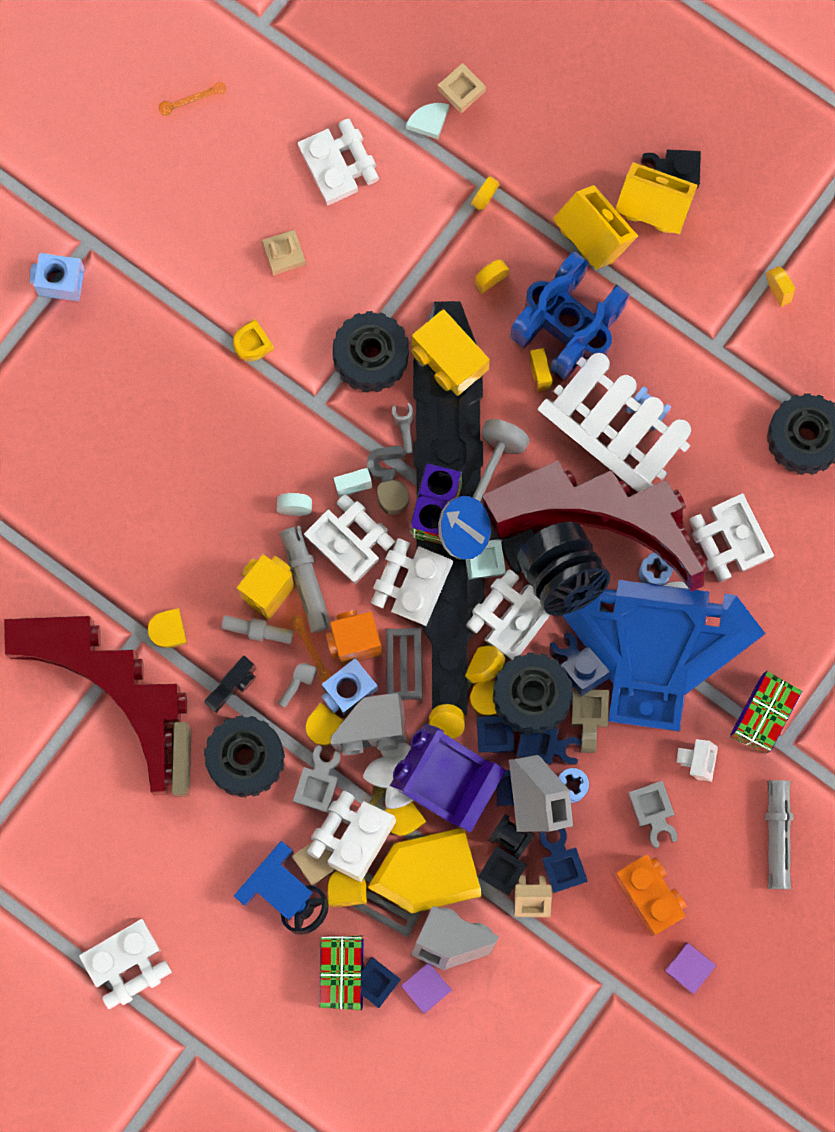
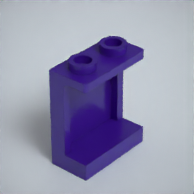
[389,724,506,833]

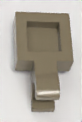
[571,689,609,753]

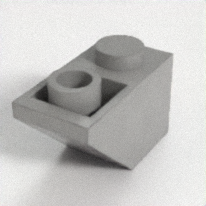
[331,693,407,755]
[509,755,573,832]
[411,906,499,970]

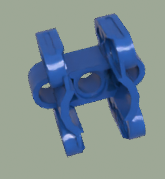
[510,251,630,381]

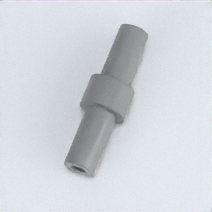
[221,615,294,644]

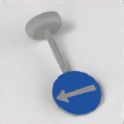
[438,419,530,560]

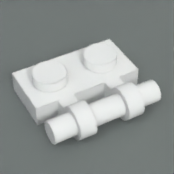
[298,119,379,206]
[689,493,774,583]
[304,494,396,585]
[371,538,453,626]
[466,569,550,661]
[307,791,396,882]
[79,919,172,1009]

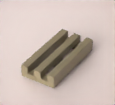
[172,722,191,797]

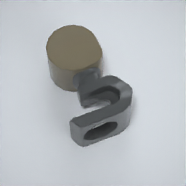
[367,446,409,515]

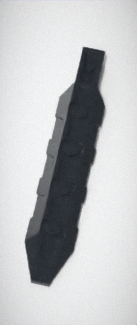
[413,301,484,715]

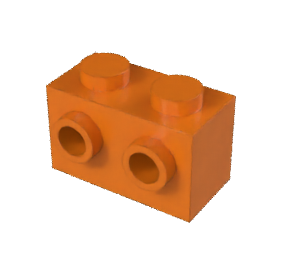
[325,610,382,666]
[613,854,687,936]

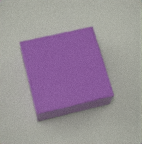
[665,942,716,994]
[401,963,452,1014]

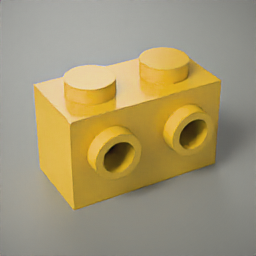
[615,162,698,235]
[552,185,638,270]
[411,309,490,396]
[236,554,295,620]

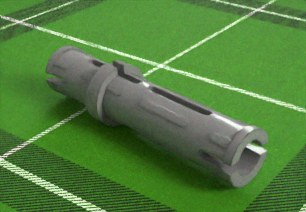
[279,526,331,633]
[765,780,794,889]

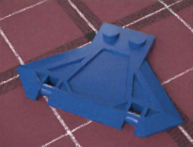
[562,580,766,732]

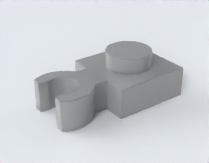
[293,745,340,813]
[628,781,678,849]

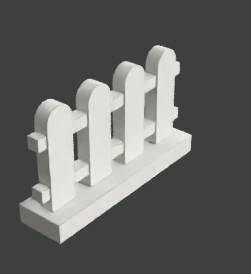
[537,353,691,493]

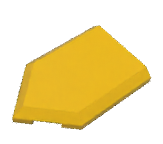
[368,828,481,914]

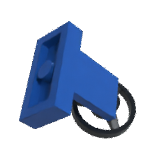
[233,841,329,935]

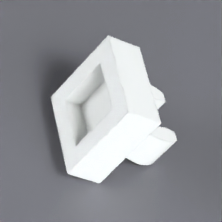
[676,739,718,782]

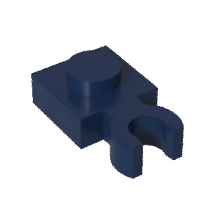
[549,632,610,697]
[516,729,582,765]
[539,828,588,894]

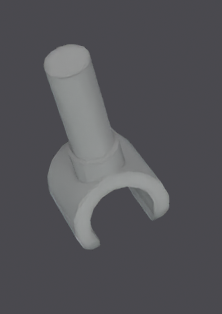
[392,403,413,454]
[278,663,317,707]

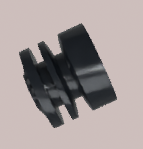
[517,521,610,616]

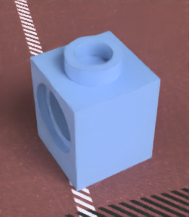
[30,253,85,302]
[321,658,378,716]

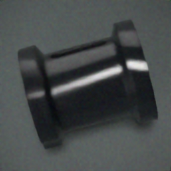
[488,814,535,859]

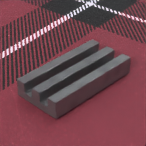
[386,628,422,700]
[352,872,421,937]

